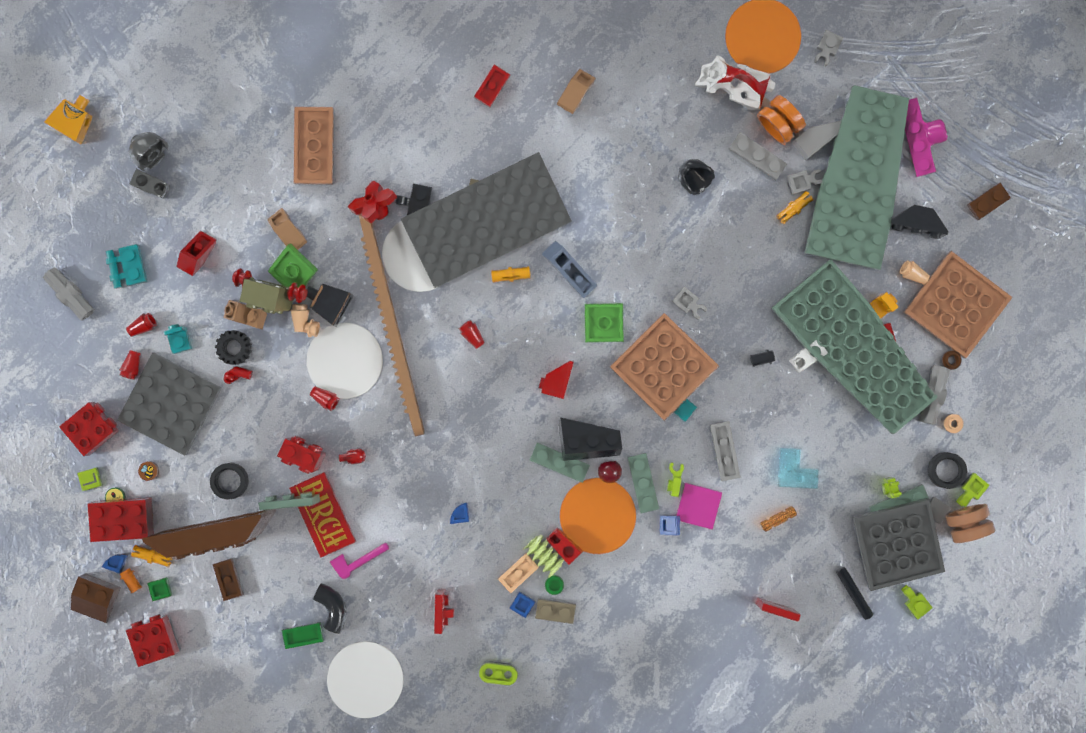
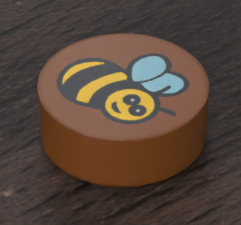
[138,461,159,481]

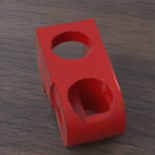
[546,527,583,565]

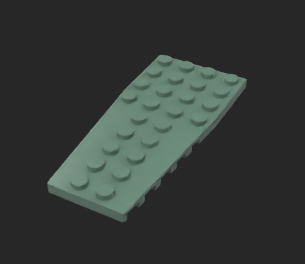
[805,85,909,270]
[771,259,938,434]

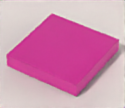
[676,483,722,530]

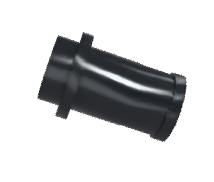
[750,349,775,367]

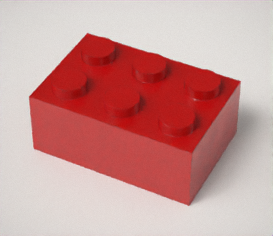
[87,497,154,542]

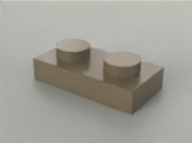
[535,599,576,624]

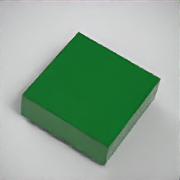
[147,577,172,602]

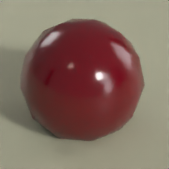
[598,461,622,483]

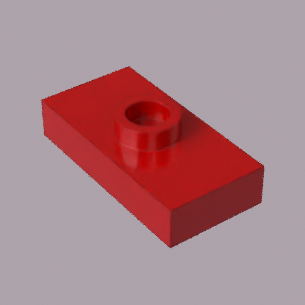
[474,64,510,108]

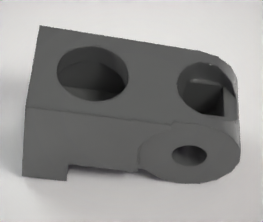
[129,168,170,199]

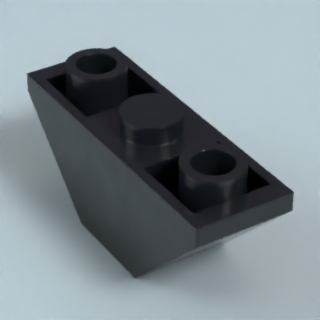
[890,205,949,239]

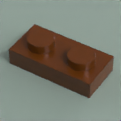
[967,182,1011,220]
[212,558,244,601]

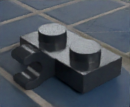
[395,183,432,215]

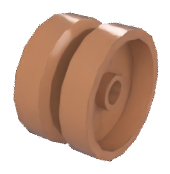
[945,504,996,543]

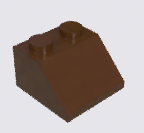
[71,574,121,623]

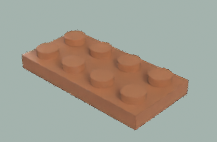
[294,107,334,185]

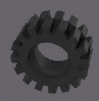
[215,330,252,365]

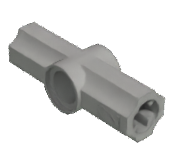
[43,267,95,321]
[918,365,950,425]

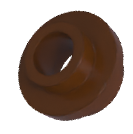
[942,351,962,370]

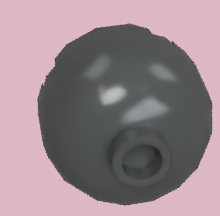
[129,132,168,171]

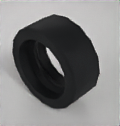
[927,452,968,489]
[210,463,249,500]

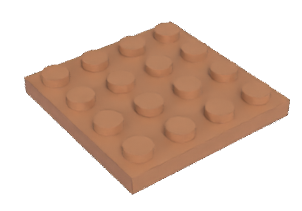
[904,251,1013,358]
[610,313,719,421]

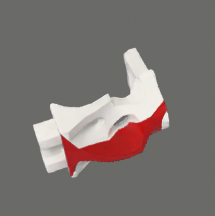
[695,56,776,110]

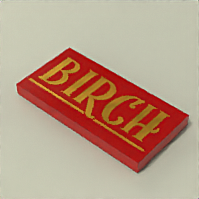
[289,472,356,558]

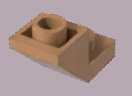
[557,69,596,114]
[267,208,307,250]
[223,300,267,329]

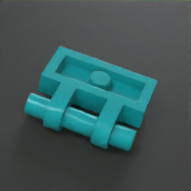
[105,244,147,289]

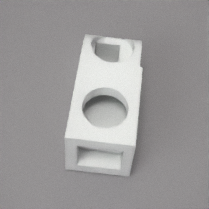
[789,340,828,373]

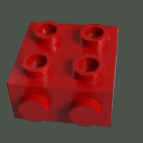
[59,402,119,456]
[277,436,326,474]
[126,614,179,667]

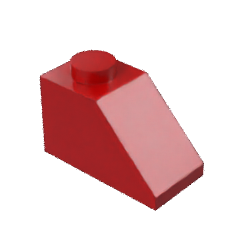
[176,231,217,276]

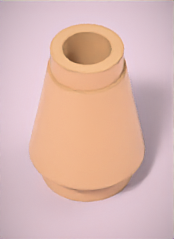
[900,260,930,285]
[290,304,310,332]

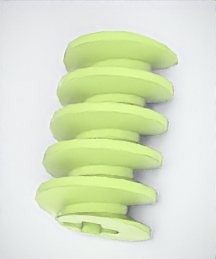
[523,535,564,578]

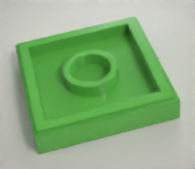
[268,243,318,287]
[585,303,624,342]

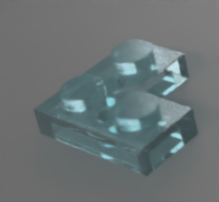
[778,448,818,489]

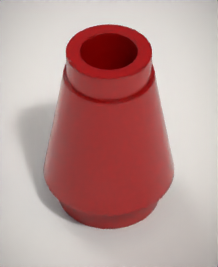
[126,313,157,337]
[458,320,485,349]
[119,350,141,380]
[310,386,339,411]

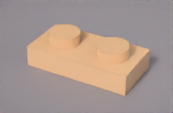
[498,553,539,593]

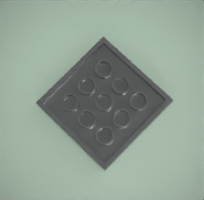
[117,352,221,456]
[853,498,945,591]

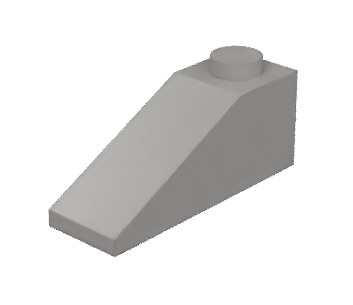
[792,121,841,160]

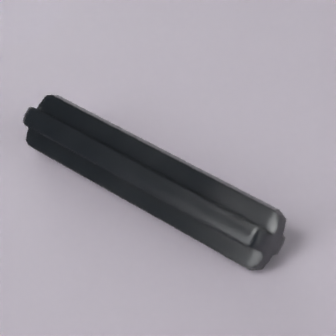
[836,567,873,620]

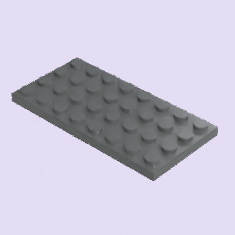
[401,152,572,288]

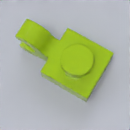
[667,462,684,497]
[956,473,990,507]
[901,585,933,620]

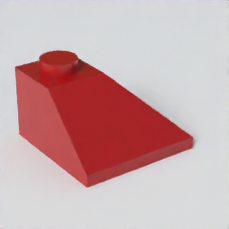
[539,361,574,399]

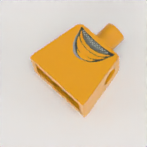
[44,95,93,144]

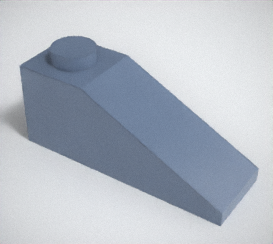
[542,241,598,298]

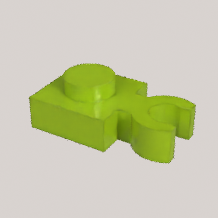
[882,477,902,499]

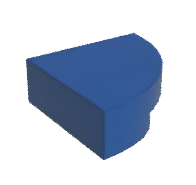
[450,502,469,524]
[102,554,128,574]

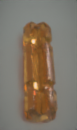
[760,506,797,532]

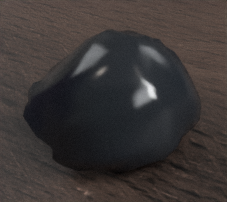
[678,159,715,195]

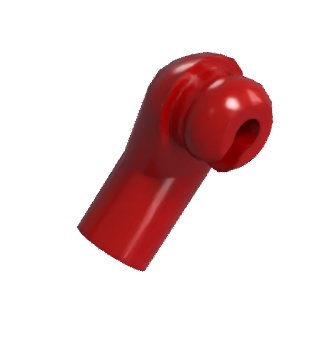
[223,366,253,384]

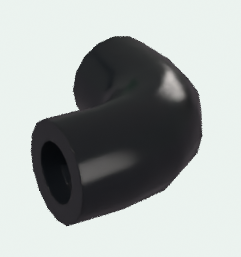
[313,583,347,634]

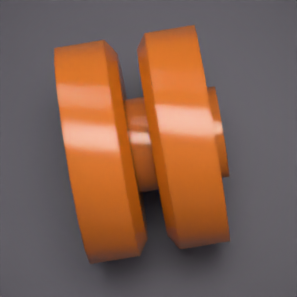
[757,95,806,145]

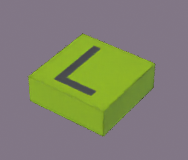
[77,467,103,491]

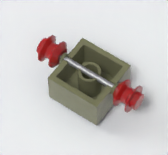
[232,268,308,314]

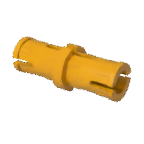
[776,191,814,225]
[491,266,531,283]
[131,545,173,568]

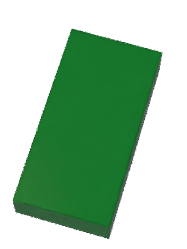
[282,622,324,649]

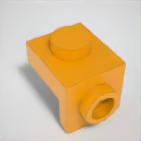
[869,292,898,319]

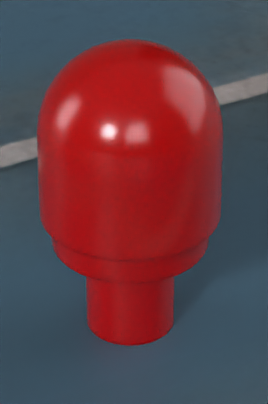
[339,448,366,464]

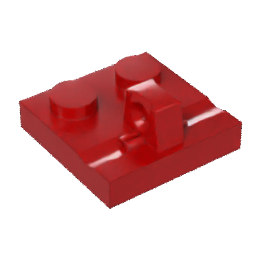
[434,589,454,634]

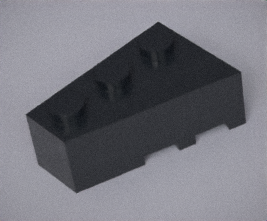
[558,417,623,461]

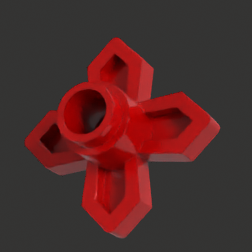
[348,181,397,223]

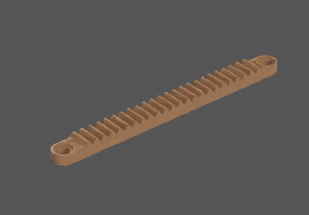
[359,214,425,437]

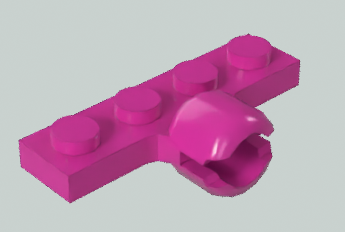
[905,98,948,177]

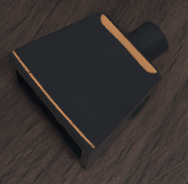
[307,284,354,327]

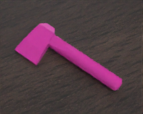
[330,543,389,579]

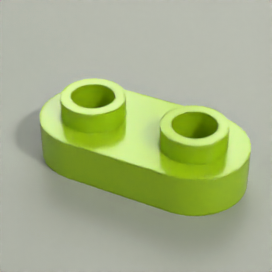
[479,662,518,685]

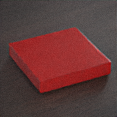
[756,598,801,622]

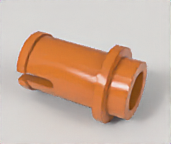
[120,568,142,594]

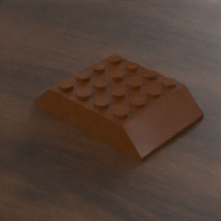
[142,509,276,560]

